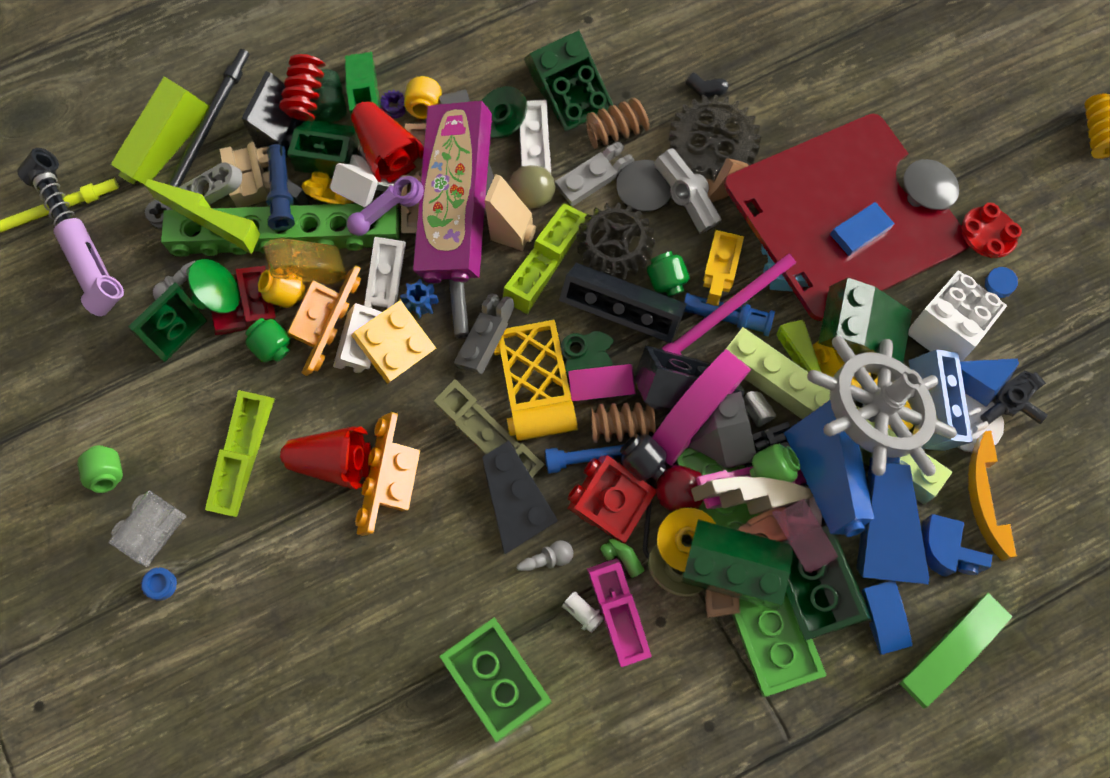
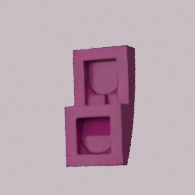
[568,364,636,401]

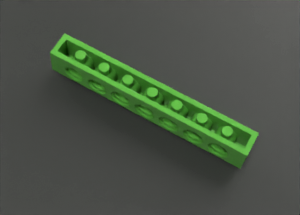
[161,203,400,257]

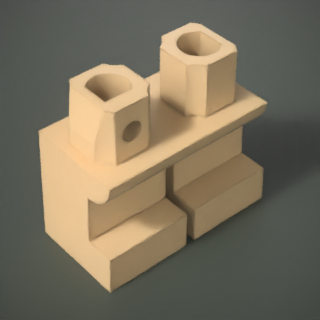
[219,142,270,208]

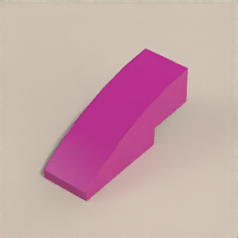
[587,558,652,667]

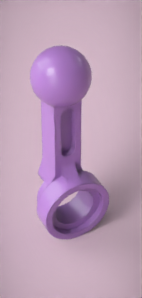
[347,176,424,236]

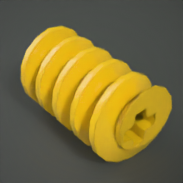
[1084,93,1110,159]

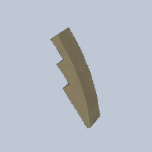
[691,477,813,515]

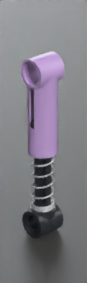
[17,148,124,316]

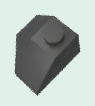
[689,392,756,469]

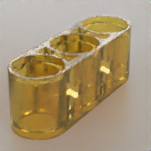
[264,238,346,284]

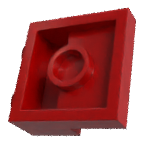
[567,455,656,544]

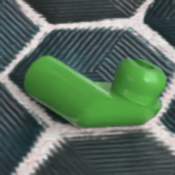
[600,538,644,578]

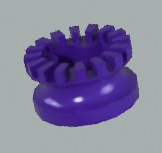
[380,90,407,119]

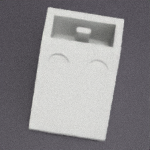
[908,270,1007,361]

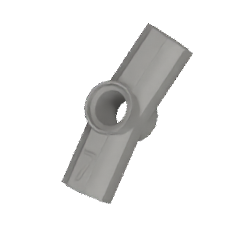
[654,148,721,234]

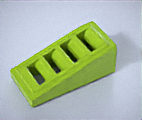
[776,320,821,372]

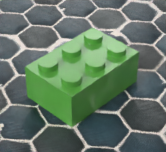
[439,617,552,743]

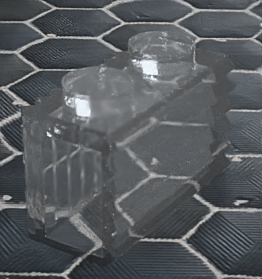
[109,490,186,567]

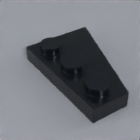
[482,441,558,554]

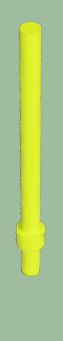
[0,178,119,233]

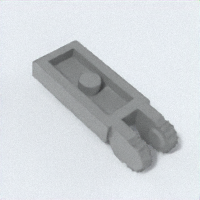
[555,141,635,207]

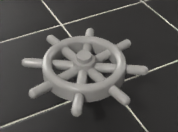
[807,336,957,476]

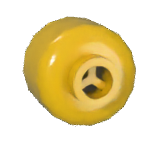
[404,76,442,119]
[258,265,305,308]

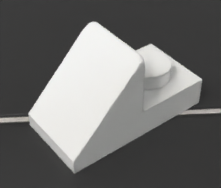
[330,154,378,207]

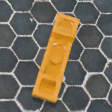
[968,431,1017,561]

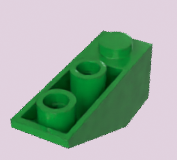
[345,52,381,114]

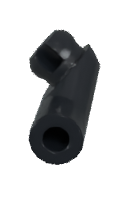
[686,73,729,99]

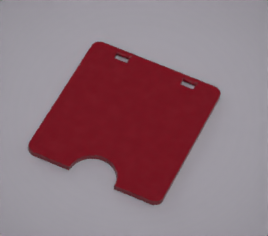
[724,114,969,321]

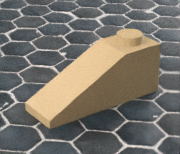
[484,174,536,251]

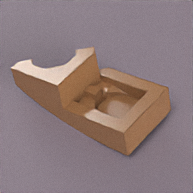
[706,158,750,202]

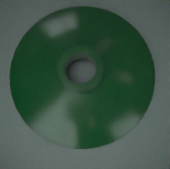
[482,86,527,139]

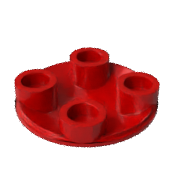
[962,203,1022,258]

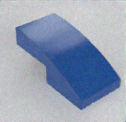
[861,581,912,655]

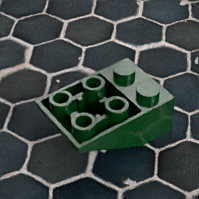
[524,30,613,132]

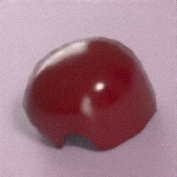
[656,465,703,512]

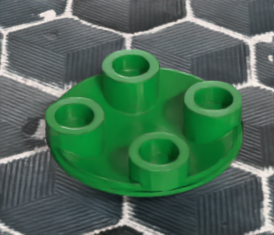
[186,259,240,313]

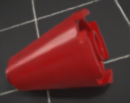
[351,102,424,183]
[280,426,371,489]

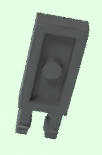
[454,294,515,374]

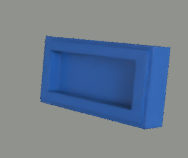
[830,202,895,256]

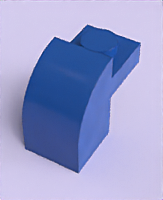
[921,514,993,577]

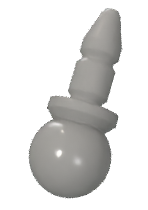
[153,261,195,300]
[517,540,573,571]

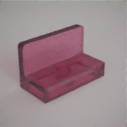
[772,499,839,573]

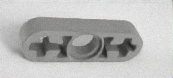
[172,162,242,210]

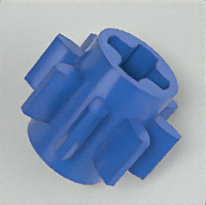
[400,279,439,319]

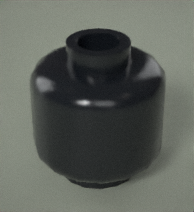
[620,434,667,481]

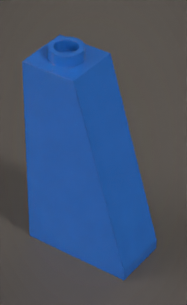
[784,400,874,537]
[856,457,929,584]

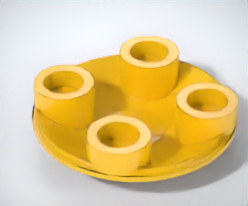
[302,172,354,204]

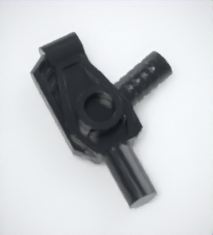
[980,370,1048,424]

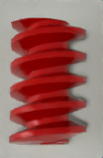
[279,54,326,121]

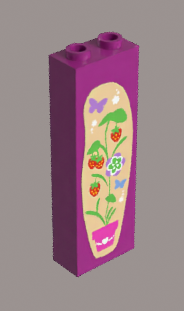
[413,101,492,283]

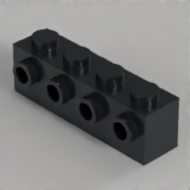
[559,263,687,343]

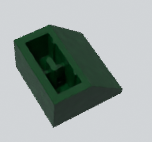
[288,120,360,177]

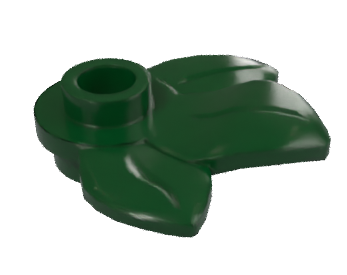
[561,331,613,377]

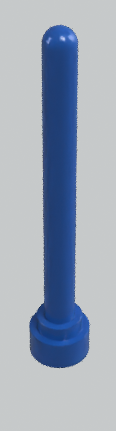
[545,445,689,474]

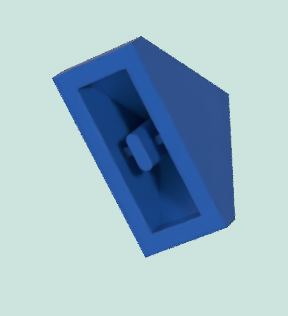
[960,359,1019,407]

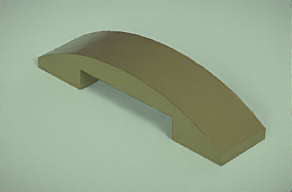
[433,379,545,477]

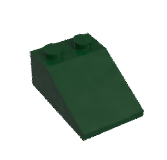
[818,277,912,363]
[128,282,207,362]

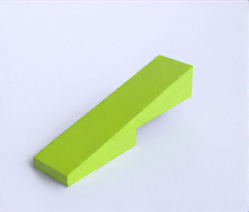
[145,179,260,254]
[503,203,588,314]
[205,390,275,517]

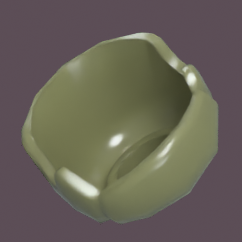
[508,165,555,209]

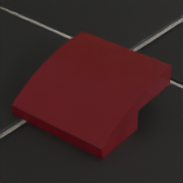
[210,266,276,335]

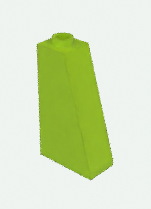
[111,76,209,184]

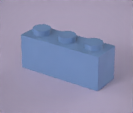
[909,349,973,451]

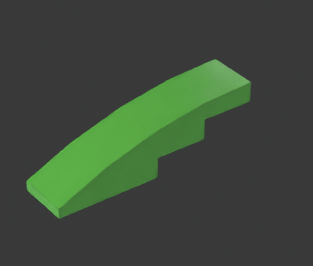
[899,593,1012,709]

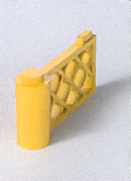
[494,320,577,441]

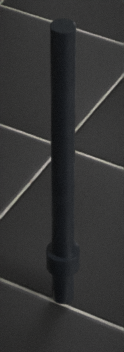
[168,49,250,187]

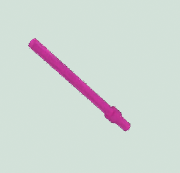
[662,254,796,355]

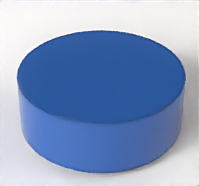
[985,267,1018,298]
[141,567,177,601]

